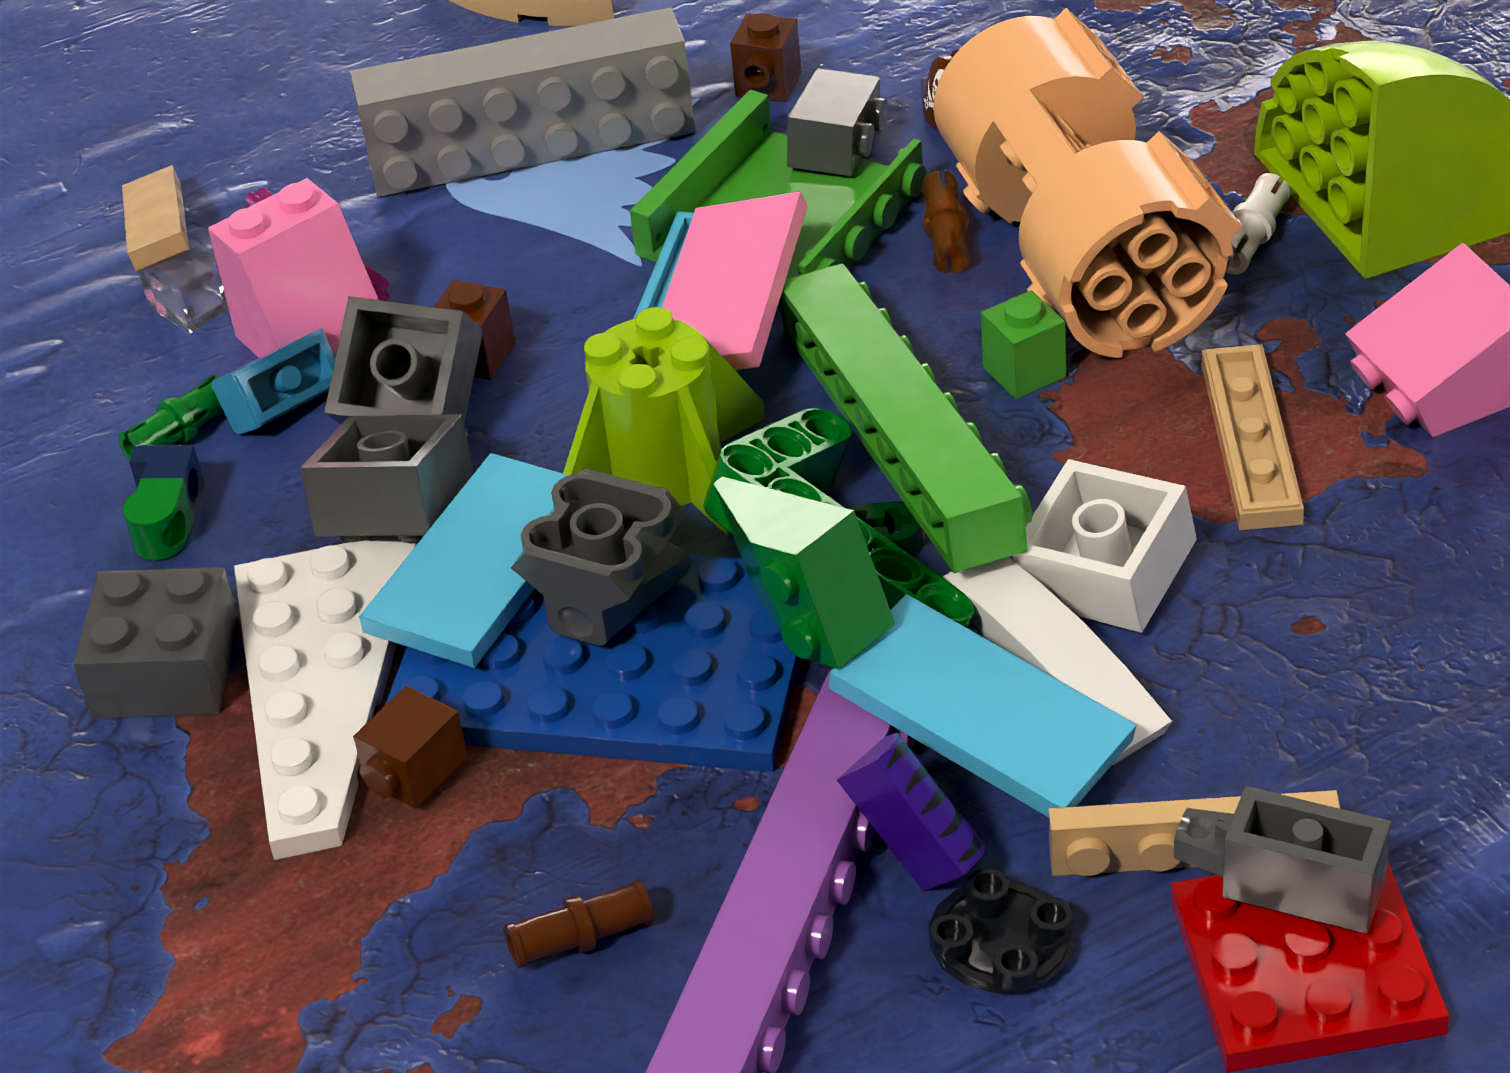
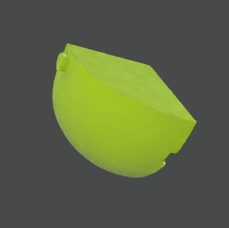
[1254,41,1510,279]

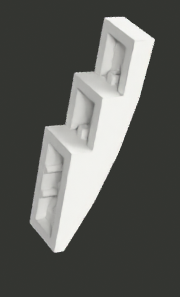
[943,557,1172,765]

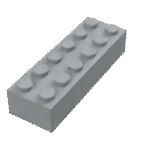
[350,7,696,197]

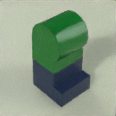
[123,445,205,561]

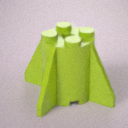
[563,307,765,536]

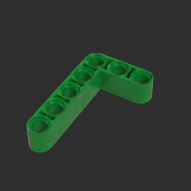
[703,408,974,629]

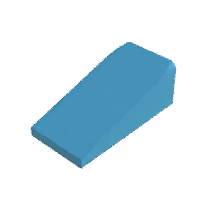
[211,328,336,434]

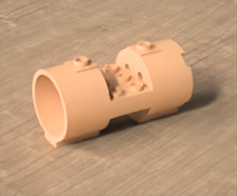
[934,8,1243,358]

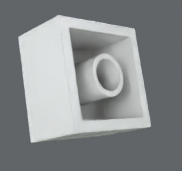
[1012,459,1197,633]

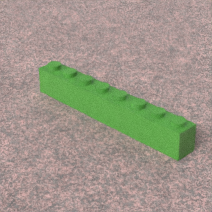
[779,263,1032,573]

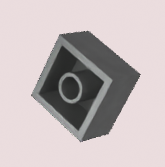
[324,296,483,424]
[300,414,474,542]
[73,567,239,719]

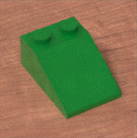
[713,476,895,669]

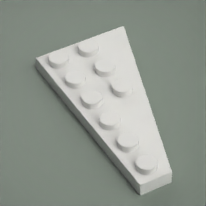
[234,536,420,860]

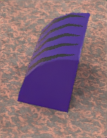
[837,733,986,891]

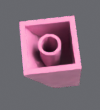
[208,178,378,357]
[1345,243,1510,437]

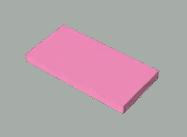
[662,191,808,370]

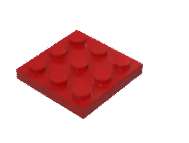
[1170,862,1449,1073]

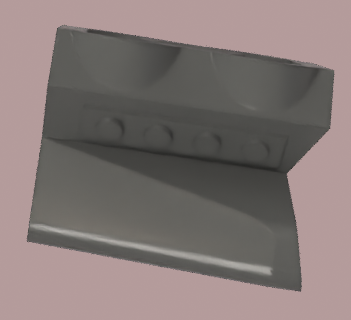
[511,468,692,646]

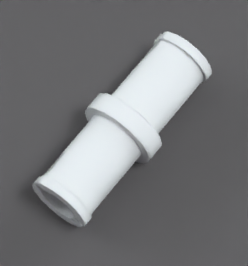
[1225,173,1291,275]

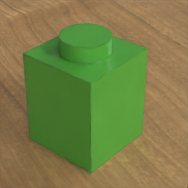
[981,290,1066,399]

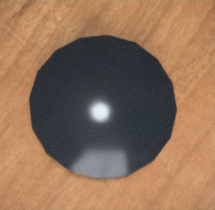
[928,868,1073,993]

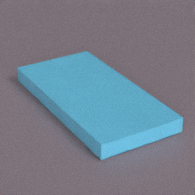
[359,453,568,668]
[828,594,1137,818]

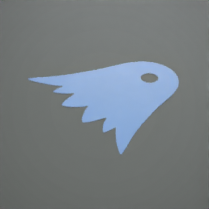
[445,98,700,267]

